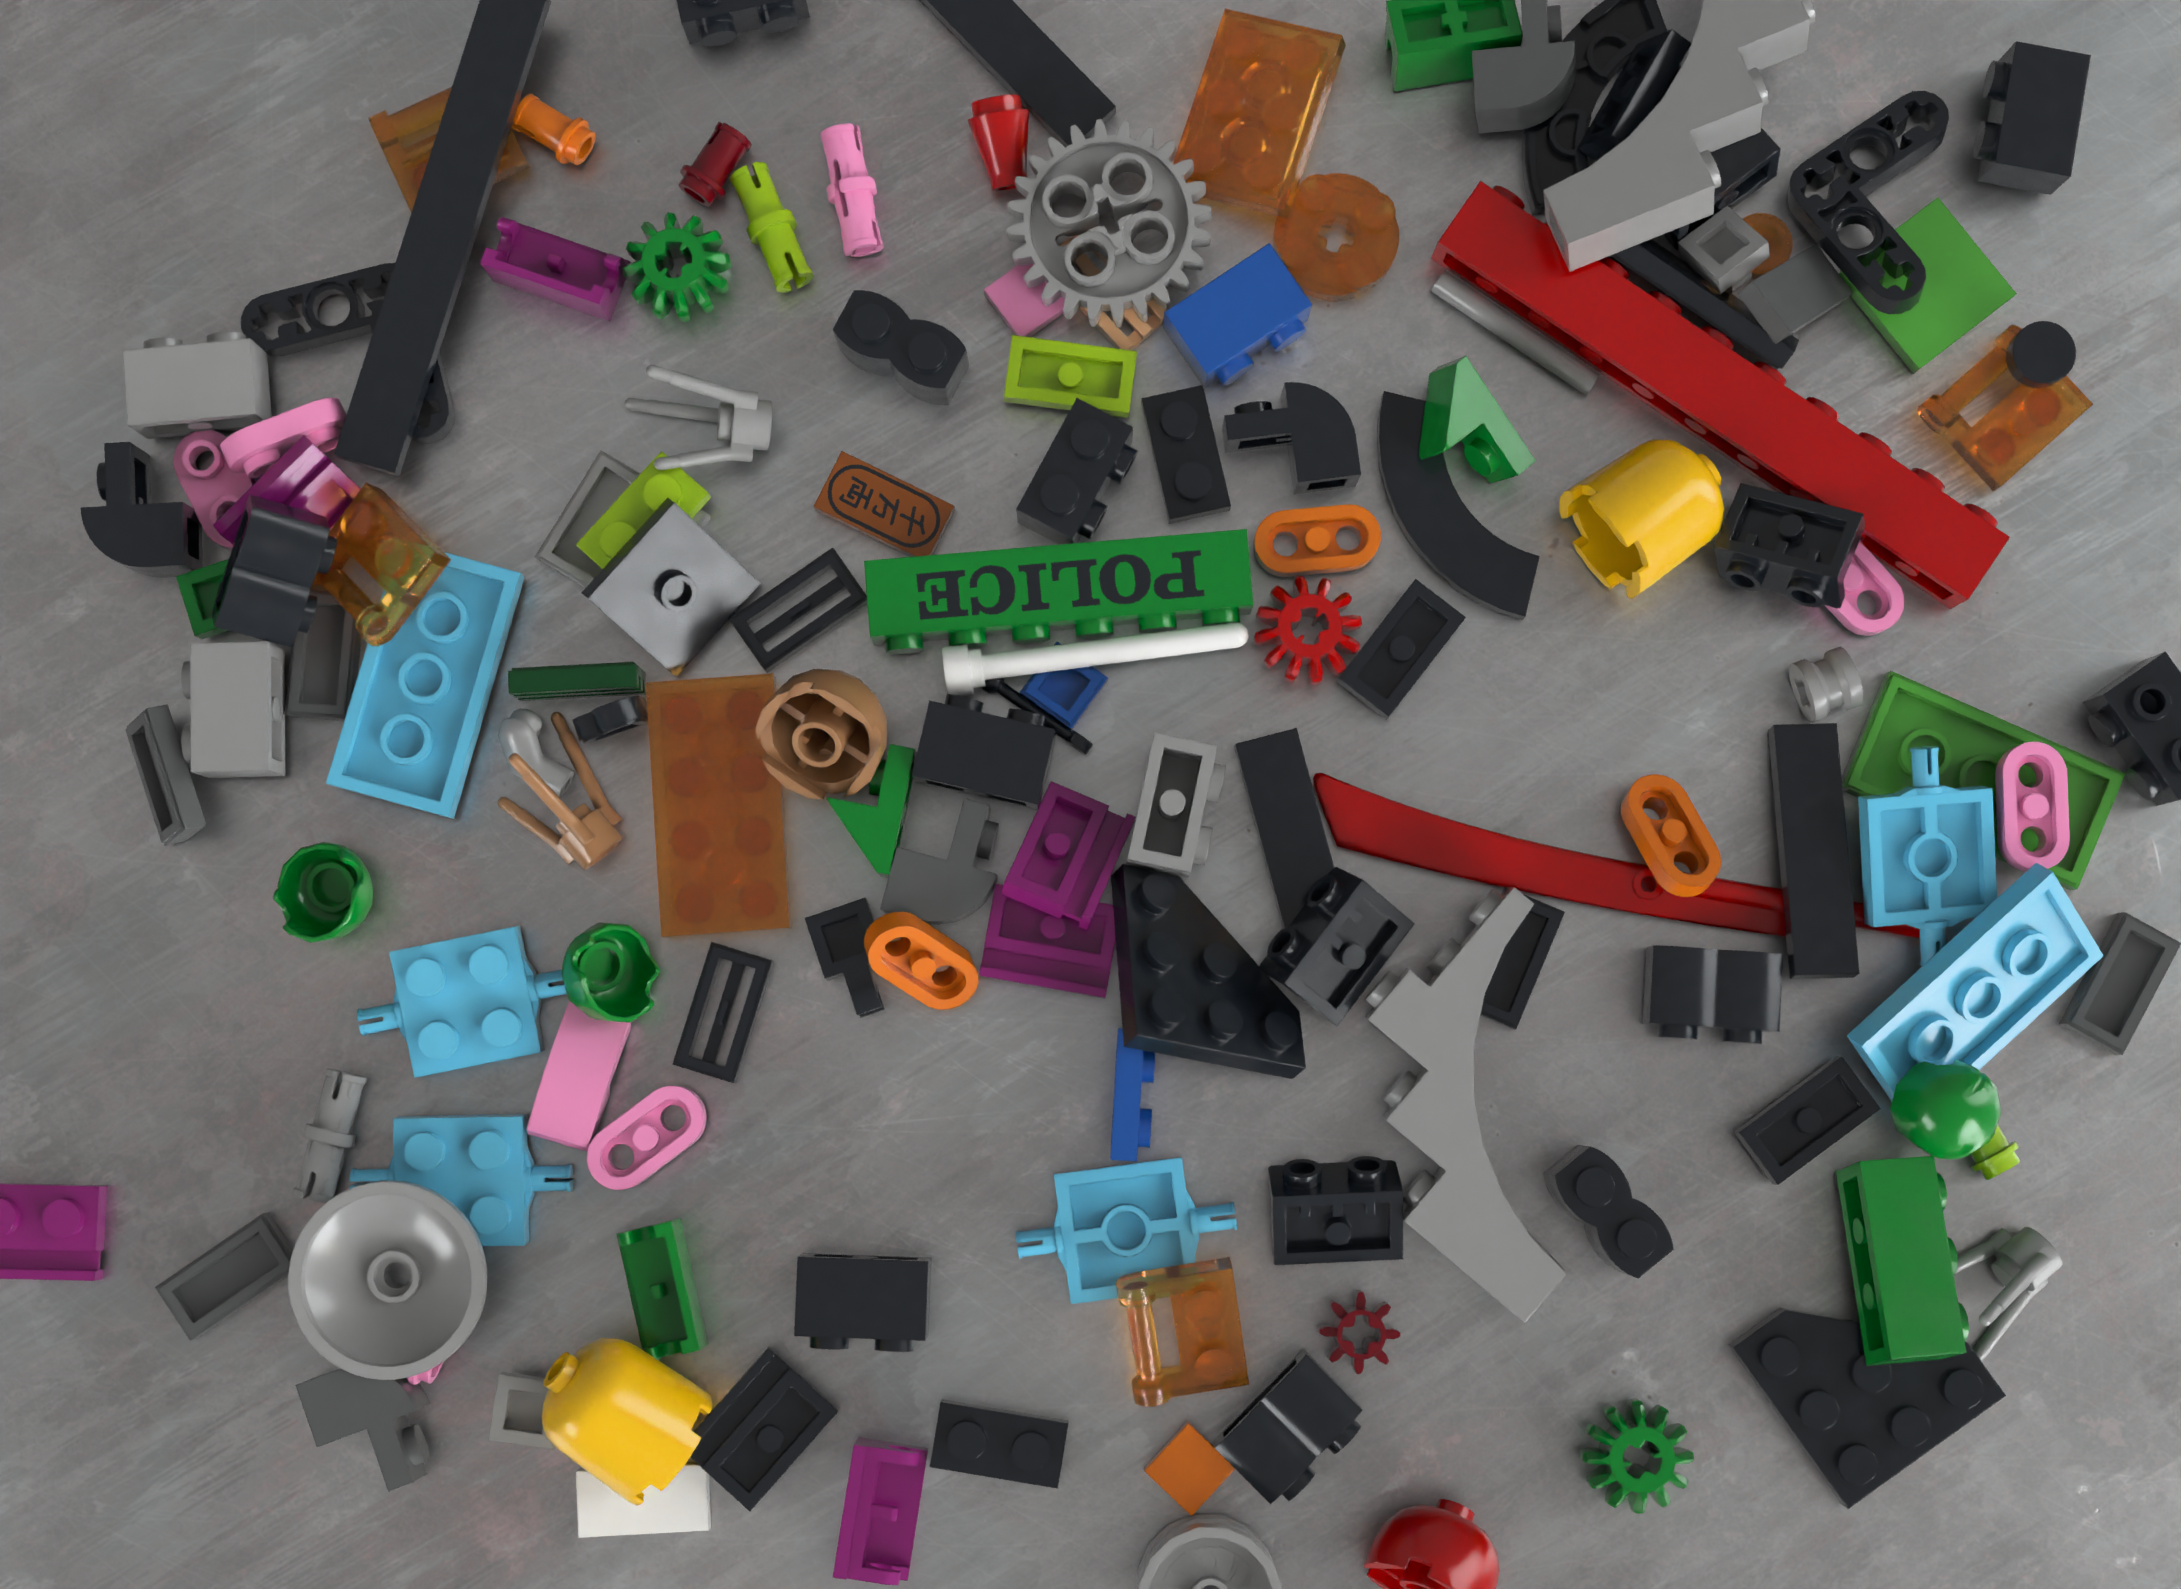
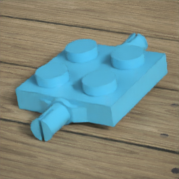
[1858,746,1997,966]
[357,925,567,1078]
[350,1114,574,1246]
[1016,1157,1237,1304]

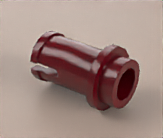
[678,122,752,207]

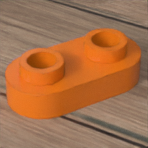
[1253,504,1381,577]
[1621,774,1721,897]
[864,912,979,1010]

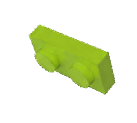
[1004,335,1137,418]
[575,451,711,569]

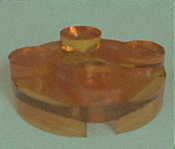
[1273,173,1399,302]

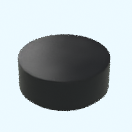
[2006,321,2076,388]

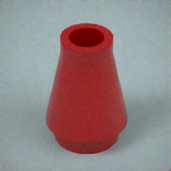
[968,94,1029,191]

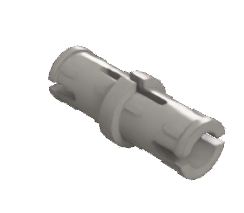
[292,1068,367,1203]

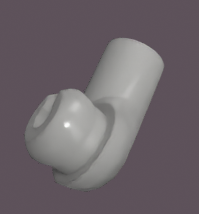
[498,708,575,798]

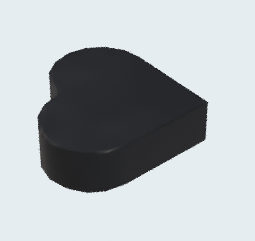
[572,696,652,744]

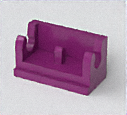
[480,217,631,322]
[833,1437,928,1585]

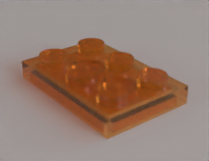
[1173,9,1346,219]

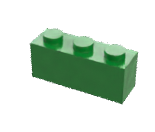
[1836,1156,1969,1366]

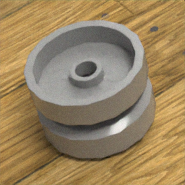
[1137,1514,1283,1589]

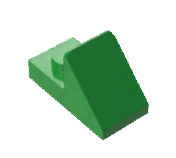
[1419,356,1536,484]
[826,744,917,878]

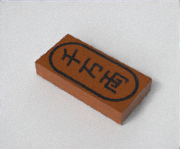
[813,451,955,557]

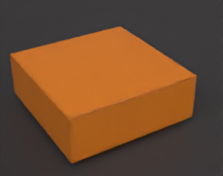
[1144,1421,1235,1516]

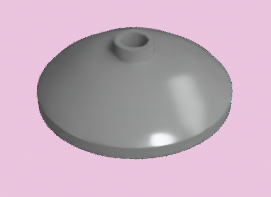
[288,1180,487,1380]

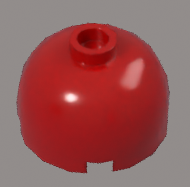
[1364,1499,1500,1589]

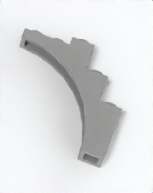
[1544,0,1816,272]
[1365,887,1567,1324]

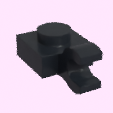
[805,897,885,1018]

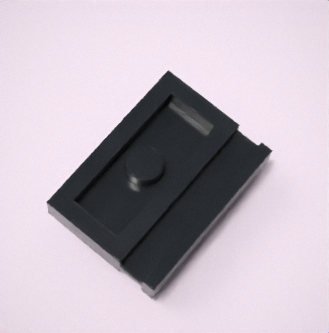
[690,1347,838,1511]

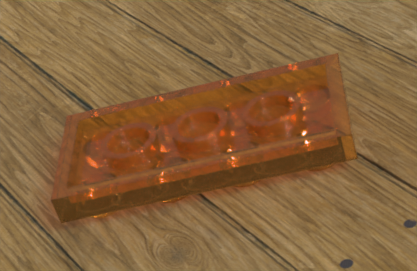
[646,673,792,938]

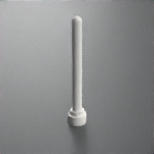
[942,622,1249,696]

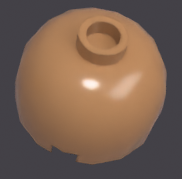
[755,669,888,800]

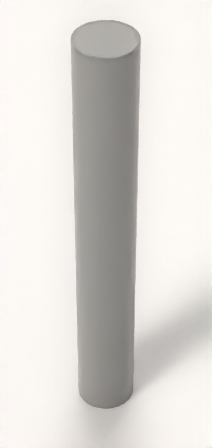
[1431,270,1601,396]

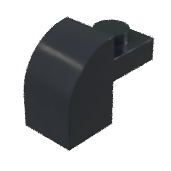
[1222,382,1361,494]
[81,442,203,578]

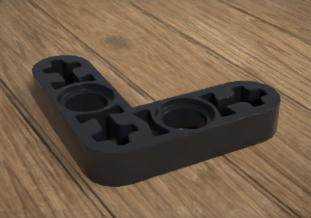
[1787,91,1949,314]
[241,263,455,444]

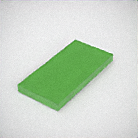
[1842,671,2126,891]

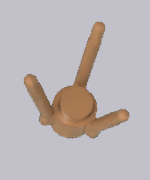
[498,712,623,870]

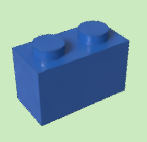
[1163,243,1312,389]

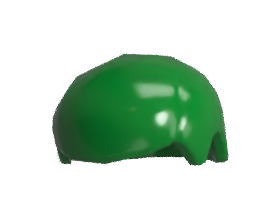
[273,842,373,943]
[562,922,660,1023]
[1890,1060,2001,1159]

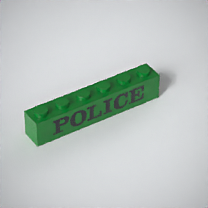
[864,529,1254,654]

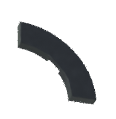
[1522,0,1667,216]
[1377,391,1540,620]

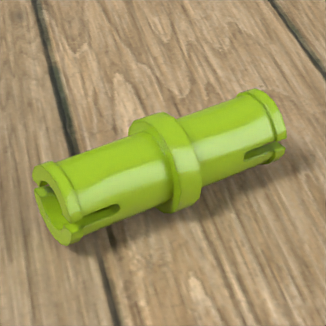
[729,162,814,293]

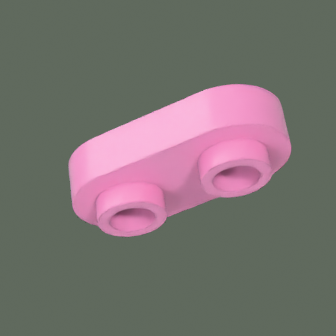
[220,398,346,478]
[173,430,256,551]
[1825,541,1904,636]
[1995,742,2070,871]
[587,1086,707,1190]

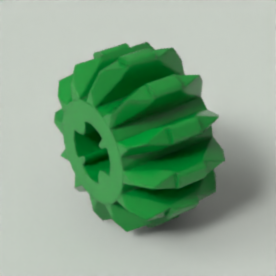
[623,212,732,322]
[1580,1399,1694,1514]

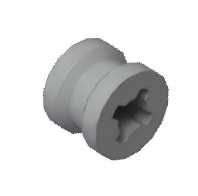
[1789,646,1864,723]

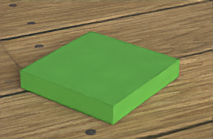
[1839,197,2016,374]

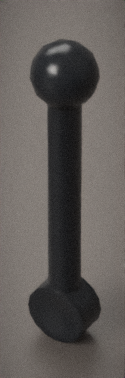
[981,678,1093,755]

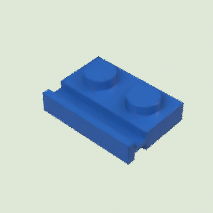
[1110,1028,1155,1162]

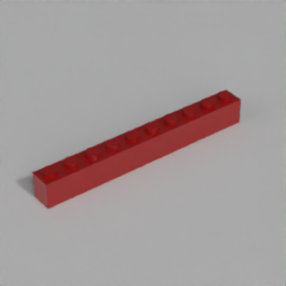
[1431,181,2010,609]

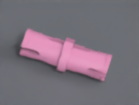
[820,123,884,257]

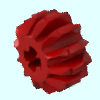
[1254,576,1362,685]

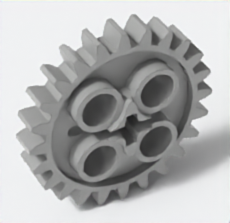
[1006,119,1211,327]

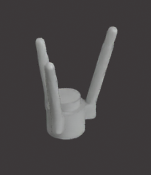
[625,365,772,470]
[1956,1227,2063,1361]

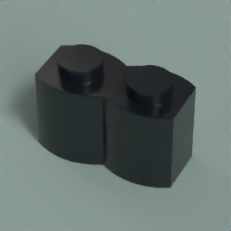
[833,290,969,405]
[212,495,337,647]
[1643,945,1783,1044]
[1543,1145,1674,1279]
[1213,1350,1362,1504]

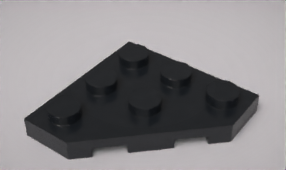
[1111,864,1306,1079]
[1728,1308,2006,1509]

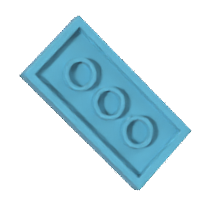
[326,540,525,819]
[1847,863,2103,1102]

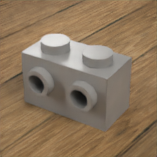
[122,332,272,439]
[181,641,285,778]
[1126,732,1226,877]

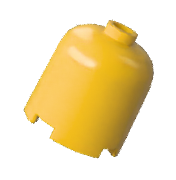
[1559,439,1724,599]
[542,1337,713,1506]

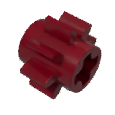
[1317,1290,1400,1374]

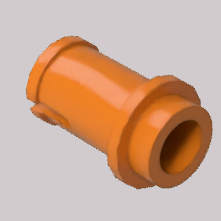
[511,94,596,165]

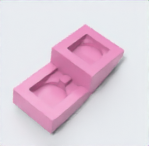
[527,1001,631,1152]

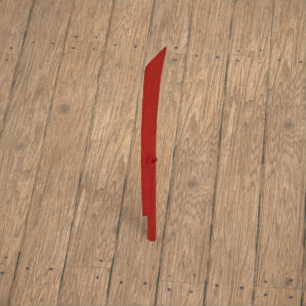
[1313,773,1920,939]

